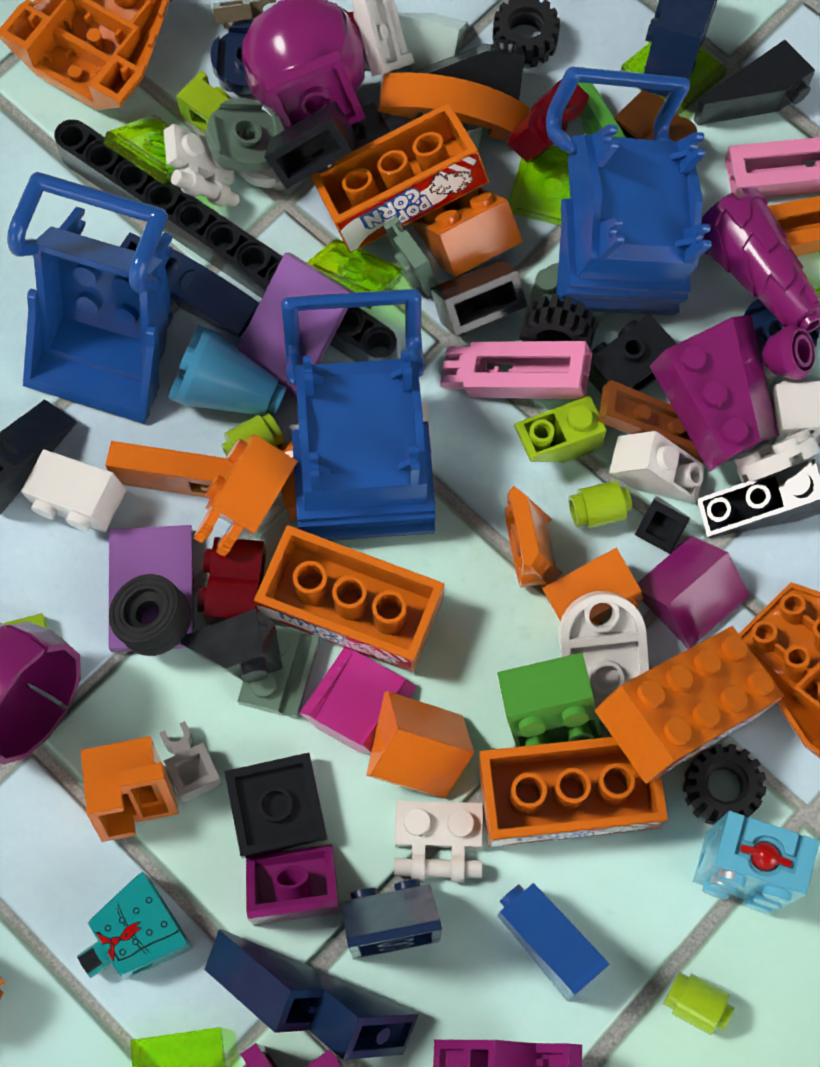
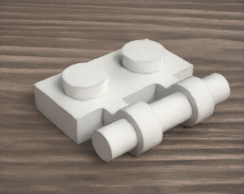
[163,124,240,207]
[394,801,483,882]

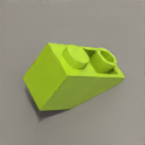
[514,396,607,463]

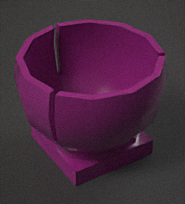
[242,0,366,130]
[0,622,81,765]

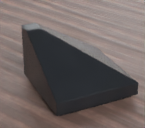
[635,496,690,554]

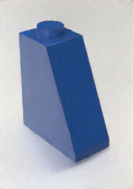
[497,883,610,1001]

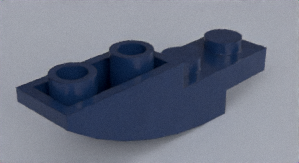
[120,232,259,338]

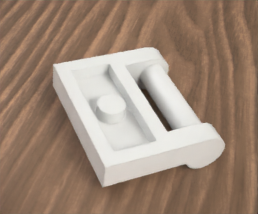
[352,0,415,77]

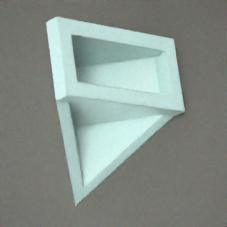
[398,13,468,72]

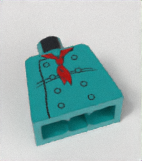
[77,872,193,979]

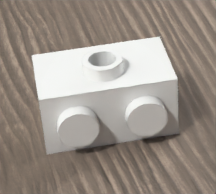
[21,449,127,532]

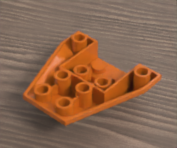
[739,582,820,759]

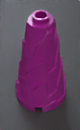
[701,187,820,333]

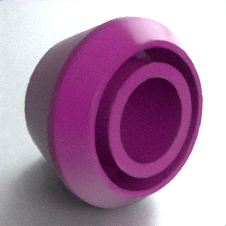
[762,324,815,380]

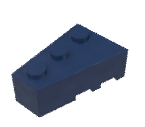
[640,0,718,102]

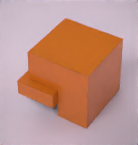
[81,736,179,842]

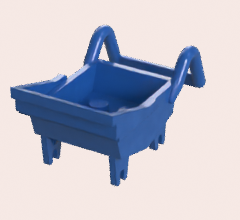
[546,66,711,316]
[7,172,173,424]
[281,289,436,541]

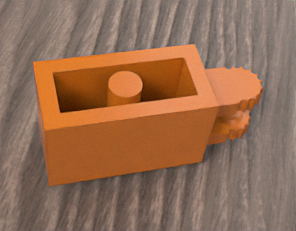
[193,434,298,557]

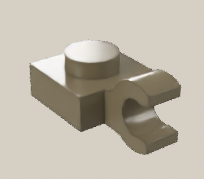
[213,0,276,28]

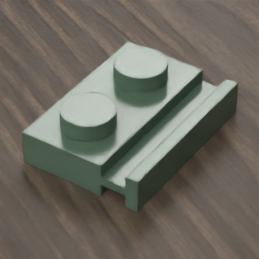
[383,216,438,298]
[237,625,320,719]

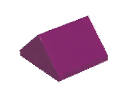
[637,536,750,649]
[246,844,341,925]

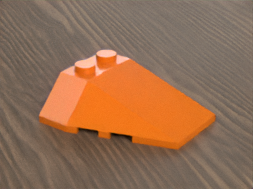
[0,0,170,110]

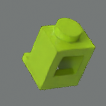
[176,70,231,134]

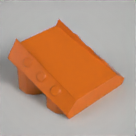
[505,486,563,588]

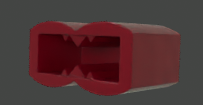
[508,79,589,163]
[197,537,267,625]

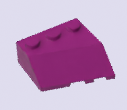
[649,315,779,472]

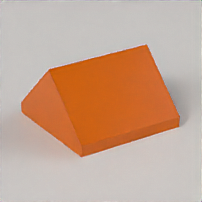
[366,691,475,799]

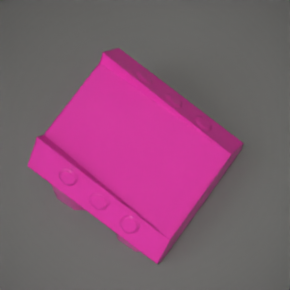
[300,647,417,755]

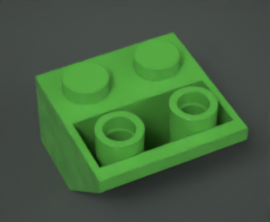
[497,652,603,747]

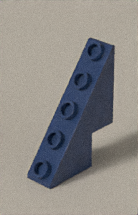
[204,929,419,1060]

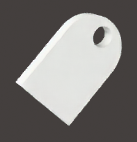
[559,591,649,721]

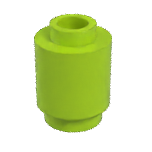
[221,413,284,457]
[568,480,632,529]
[663,972,735,1035]

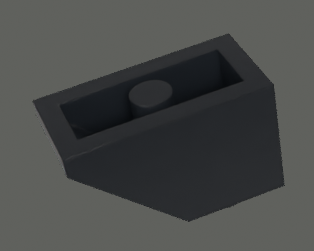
[181,608,283,682]

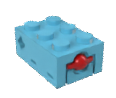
[692,811,820,914]

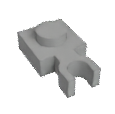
[159,721,222,803]

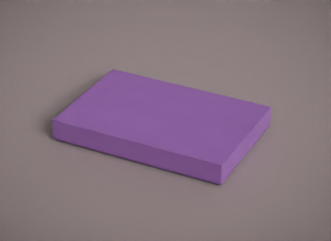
[237,252,356,398]
[109,525,194,652]

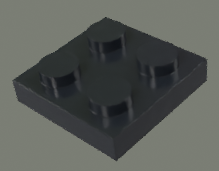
[224,752,328,859]

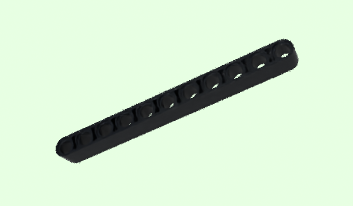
[54,119,397,362]

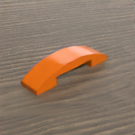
[378,72,530,141]

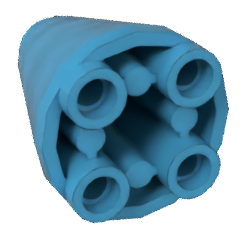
[167,325,286,417]

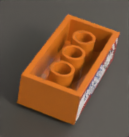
[311,102,489,253]
[254,525,445,673]
[594,626,784,784]
[478,737,668,847]

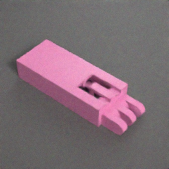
[725,137,820,200]
[440,341,592,399]

